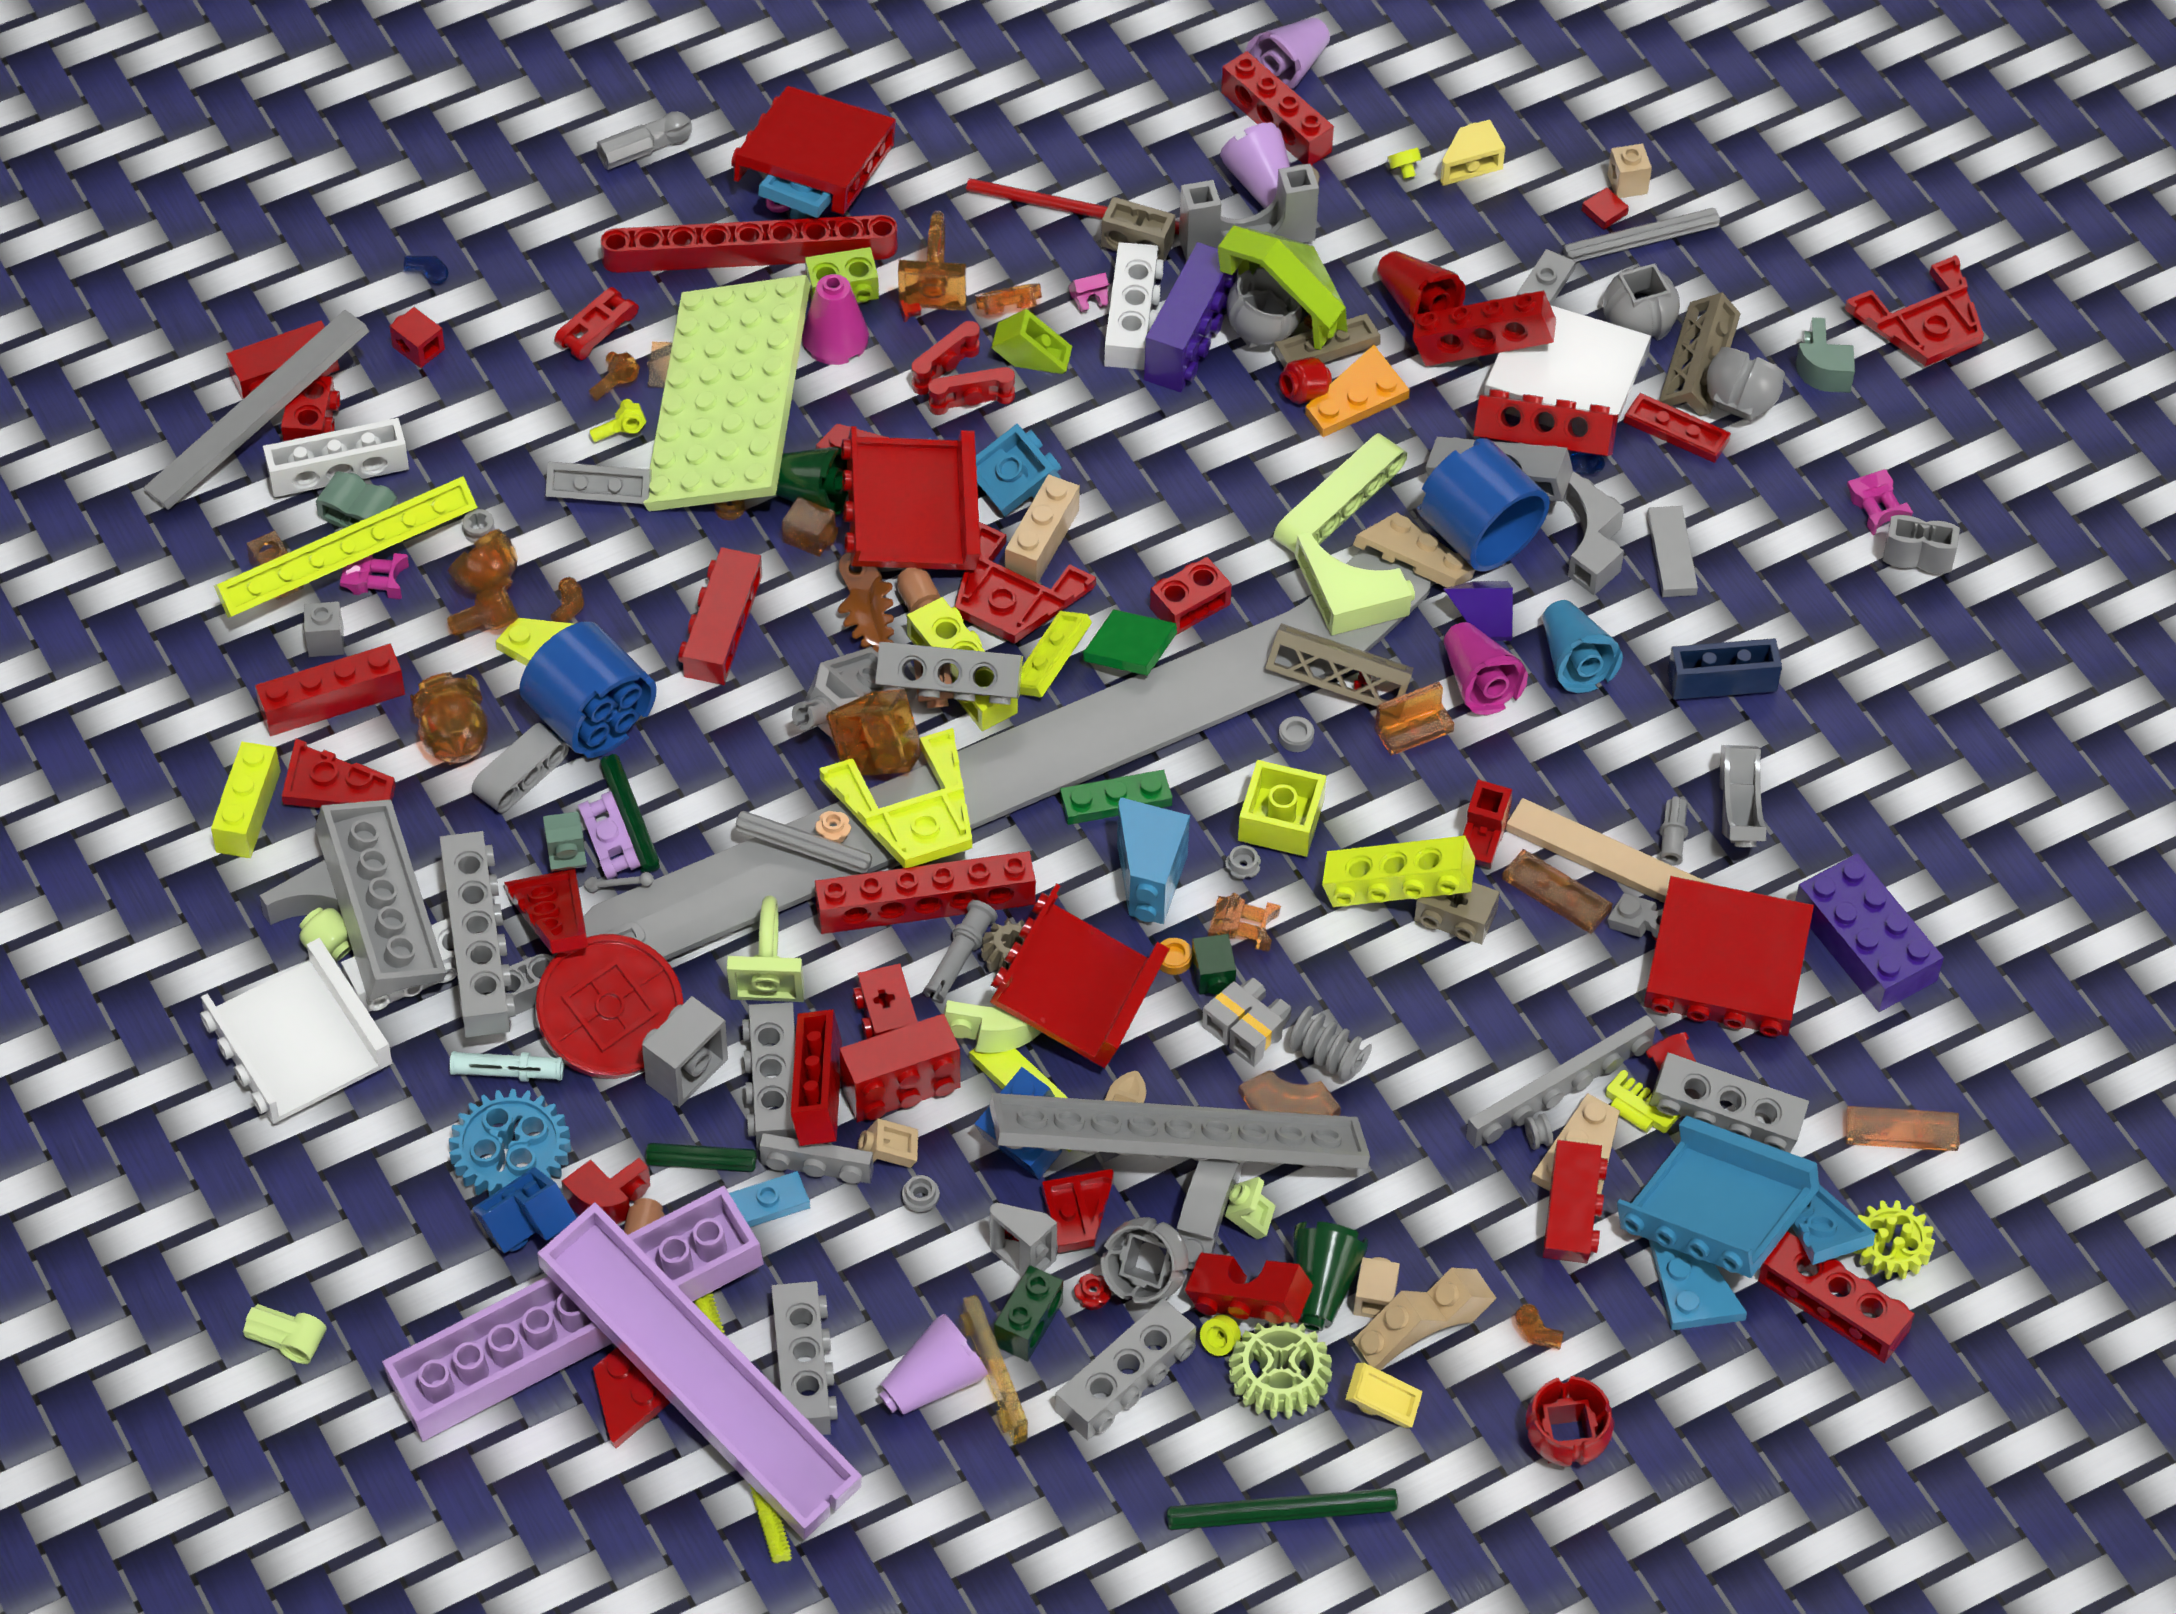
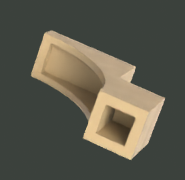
[1353,1267,1497,1370]

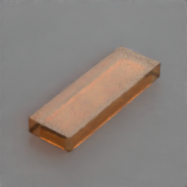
[1502,849,1613,934]
[1846,1106,1960,1151]

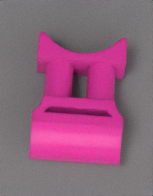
[1847,469,1913,535]
[340,553,409,599]

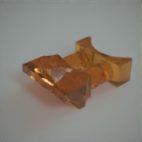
[1208,893,1281,952]

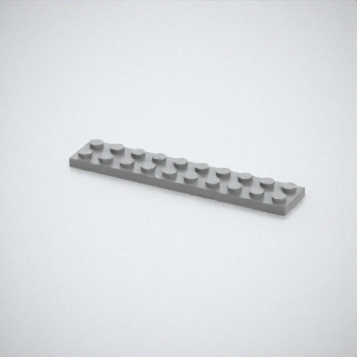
[990,1093,1370,1170]

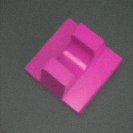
[1068,272,1109,312]

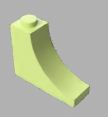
[1295,532,1415,636]

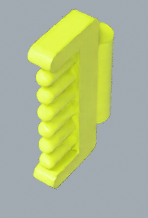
[1605,1070,1681,1133]

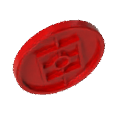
[535,934,683,1079]

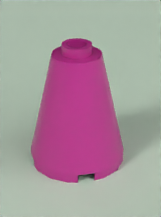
[802,274,869,365]
[1444,622,1528,715]

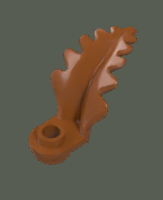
[838,553,894,652]

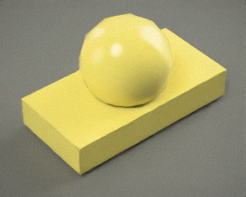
[1346,1363,1423,1428]

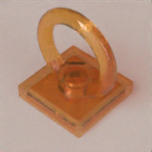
[898,211,967,311]

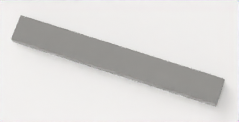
[144,310,369,510]

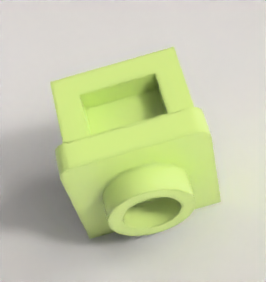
[1225,1177,1276,1240]

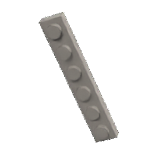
[1466,1015,1656,1148]

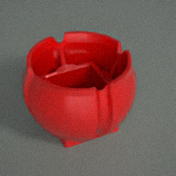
[1525,1376,1614,1467]

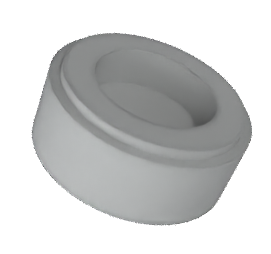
[1279,716,1314,752]

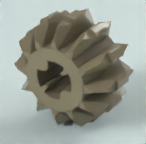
[981,917,1025,972]

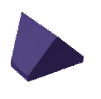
[1444,581,1513,641]

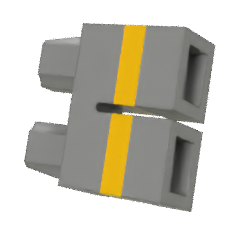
[1202,978,1292,1067]

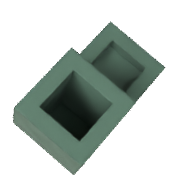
[1795,317,1855,393]
[543,811,587,872]

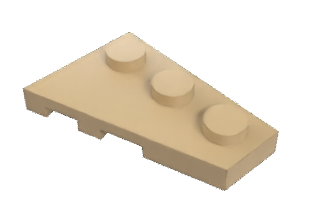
[1353,512,1475,588]
[1531,1093,1620,1194]

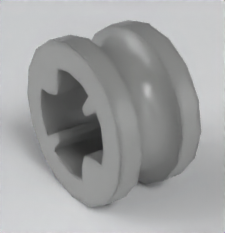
[463,509,495,544]
[1524,1113,1553,1150]

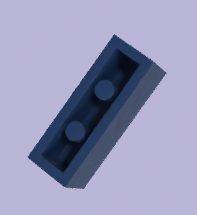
[1667,638,1782,700]

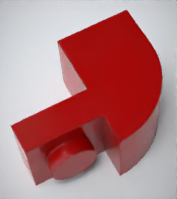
[1463,779,1512,869]
[561,1158,651,1224]

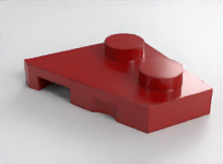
[1042,1169,1114,1253]

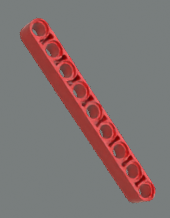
[600,215,898,273]

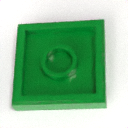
[1083,609,1177,676]

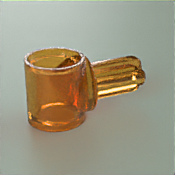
[447,584,519,635]

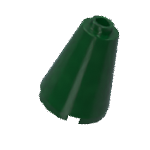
[776,447,849,515]
[1293,1221,1368,1332]

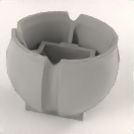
[1603,263,1680,340]
[1226,268,1303,348]
[1706,347,1785,421]
[1101,1217,1189,1305]

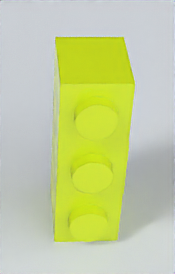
[211,741,281,859]

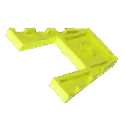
[819,728,973,868]

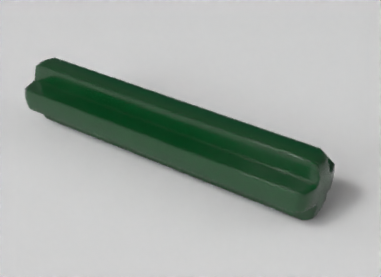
[646,1143,757,1171]

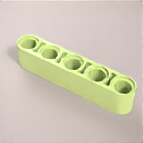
[1273,433,1408,553]

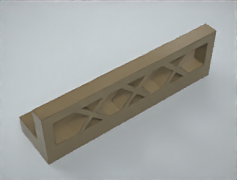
[1659,292,1741,416]
[1265,623,1414,714]

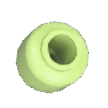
[299,907,352,961]

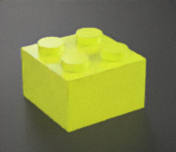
[1238,760,1327,857]

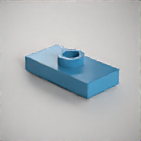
[729,1171,810,1227]

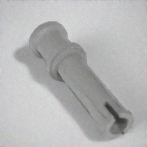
[923,900,998,1003]

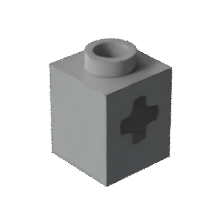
[304,602,344,657]

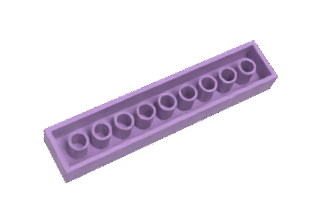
[382,1186,764,1442]

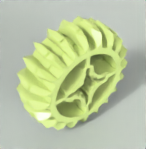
[1229,1322,1332,1420]

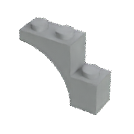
[1563,471,1624,595]
[1719,745,1766,847]

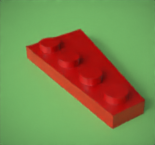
[504,869,589,954]

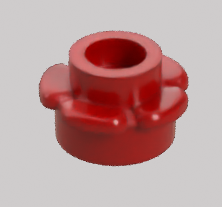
[1074,1274,1112,1310]

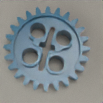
[449,1089,571,1197]

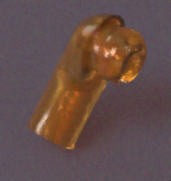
[551,577,585,623]
[1515,1304,1564,1350]

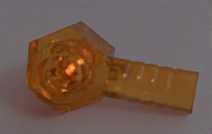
[588,352,640,401]

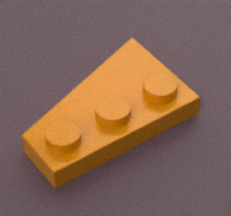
[1305,345,1410,437]

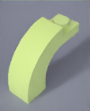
[944,1000,1041,1053]

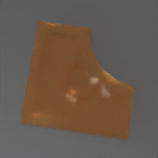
[1238,1070,1341,1116]

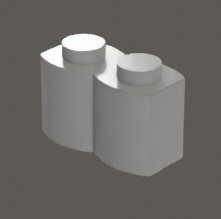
[1883,515,1960,574]

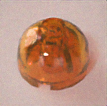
[448,529,518,595]

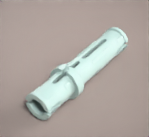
[450,1051,564,1082]

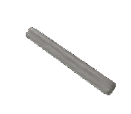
[1563,208,1720,262]

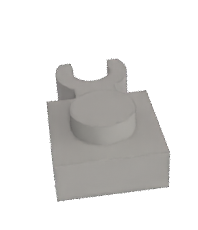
[1607,893,1663,938]

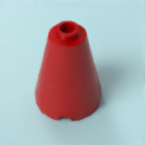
[1377,251,1466,326]

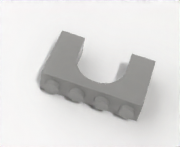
[1179,163,1319,262]

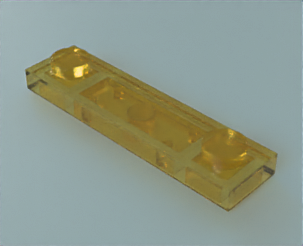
[959,1295,1028,1445]

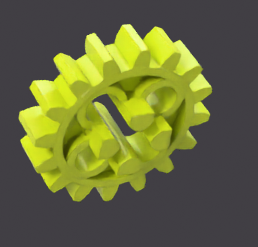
[1853,1200,1935,1280]

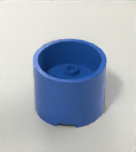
[1417,438,1550,571]
[519,622,657,758]

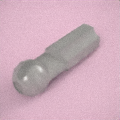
[596,111,692,170]

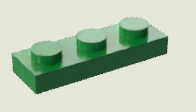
[1060,769,1172,825]

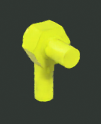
[589,399,647,442]

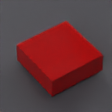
[1582,187,1629,230]

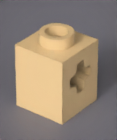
[1607,143,1652,198]
[1353,1257,1400,1318]

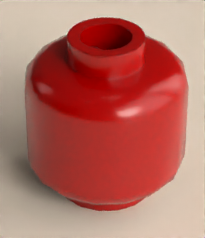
[1279,357,1332,404]

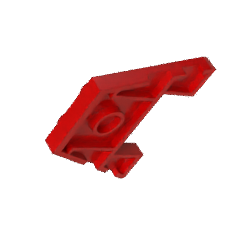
[1845,255,1984,367]
[955,522,1096,644]

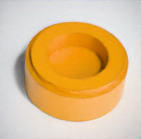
[1160,938,1192,975]

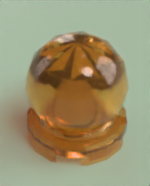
[410,672,489,764]

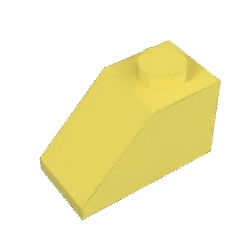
[1440,120,1505,186]

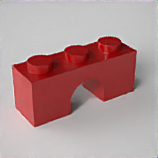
[1185,1252,1313,1324]

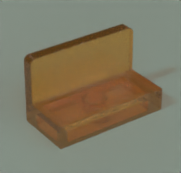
[1375,682,1455,756]

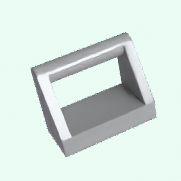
[990,1203,1057,1277]

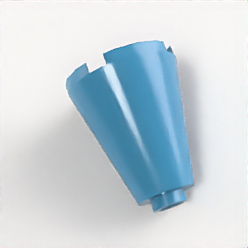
[1542,600,1623,693]

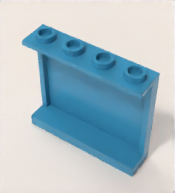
[1617,1115,1820,1278]

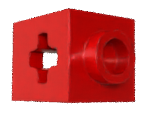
[390,307,445,368]

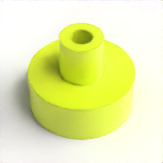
[1387,147,1422,179]
[1200,1315,1241,1356]

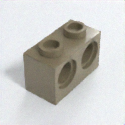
[1101,197,1176,262]

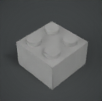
[642,996,728,1107]

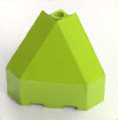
[1218,225,1348,350]

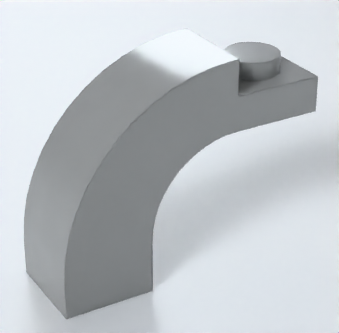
[1177,1159,1244,1270]

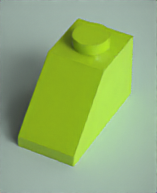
[992,309,1072,374]

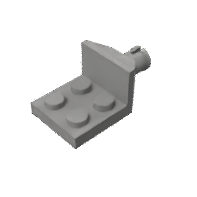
[792,647,917,749]

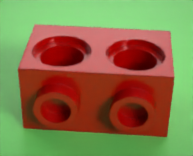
[281,376,340,442]
[1150,557,1232,636]

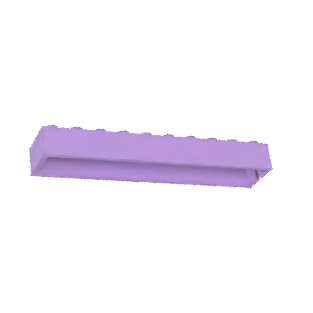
[538,1202,862,1540]

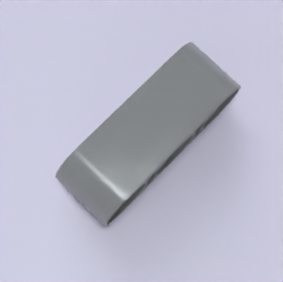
[472,723,569,813]

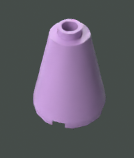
[1245,18,1330,89]
[1220,122,1290,209]
[879,1314,989,1415]

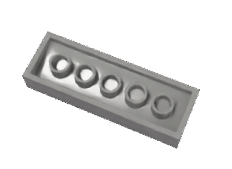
[315,800,446,1002]

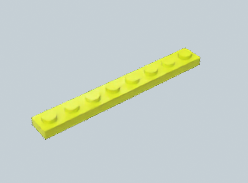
[214,476,478,618]

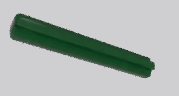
[600,754,660,873]

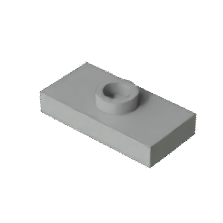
[1517,249,1576,305]

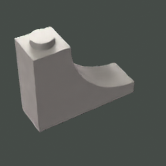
[259,860,342,925]

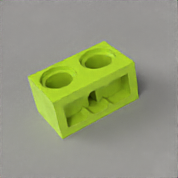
[805,247,879,302]

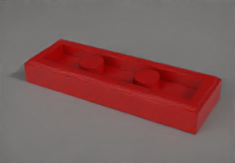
[1624,393,1731,463]

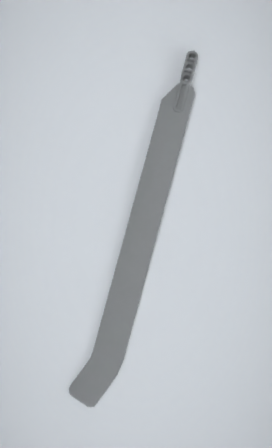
[459,546,1431,1023]

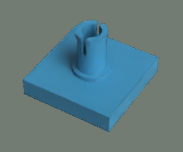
[758,174,833,219]

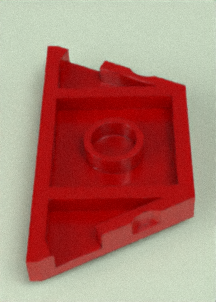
[593,1347,671,1448]

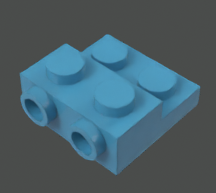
[976,423,1062,516]

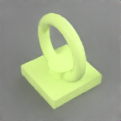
[727,895,804,1002]

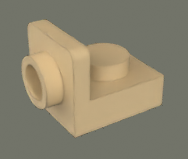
[858,1118,918,1168]

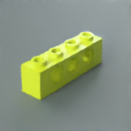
[907,597,1020,732]
[1322,836,1475,907]

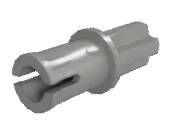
[1660,796,1688,866]

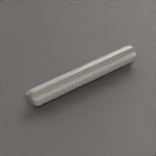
[736,811,872,874]

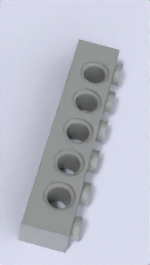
[439,831,516,1038]

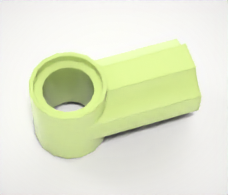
[243,1304,327,1364]

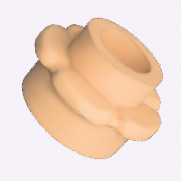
[815,811,851,843]

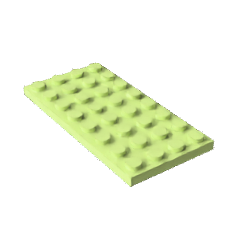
[643,275,811,512]

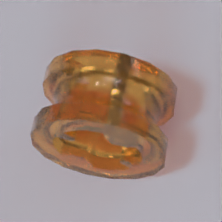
[714,499,745,521]

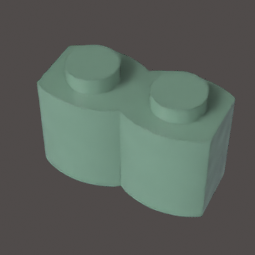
[316,471,398,528]

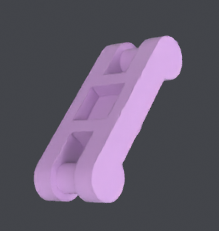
[578,791,641,880]

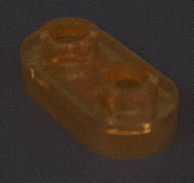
[975,283,1042,315]

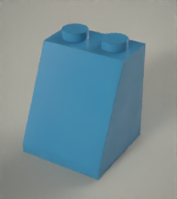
[1117,797,1190,924]

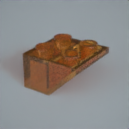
[826,689,922,776]

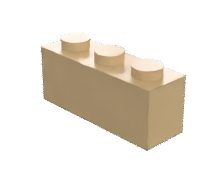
[1005,474,1080,583]

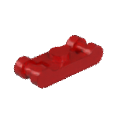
[554,287,639,360]
[911,321,980,395]
[928,367,1015,415]

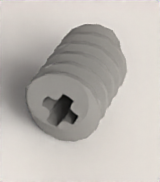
[1290,1006,1372,1082]

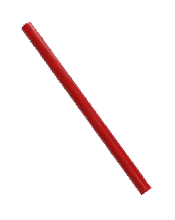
[966,178,1179,235]

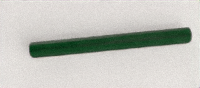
[1167,1488,1398,1530]

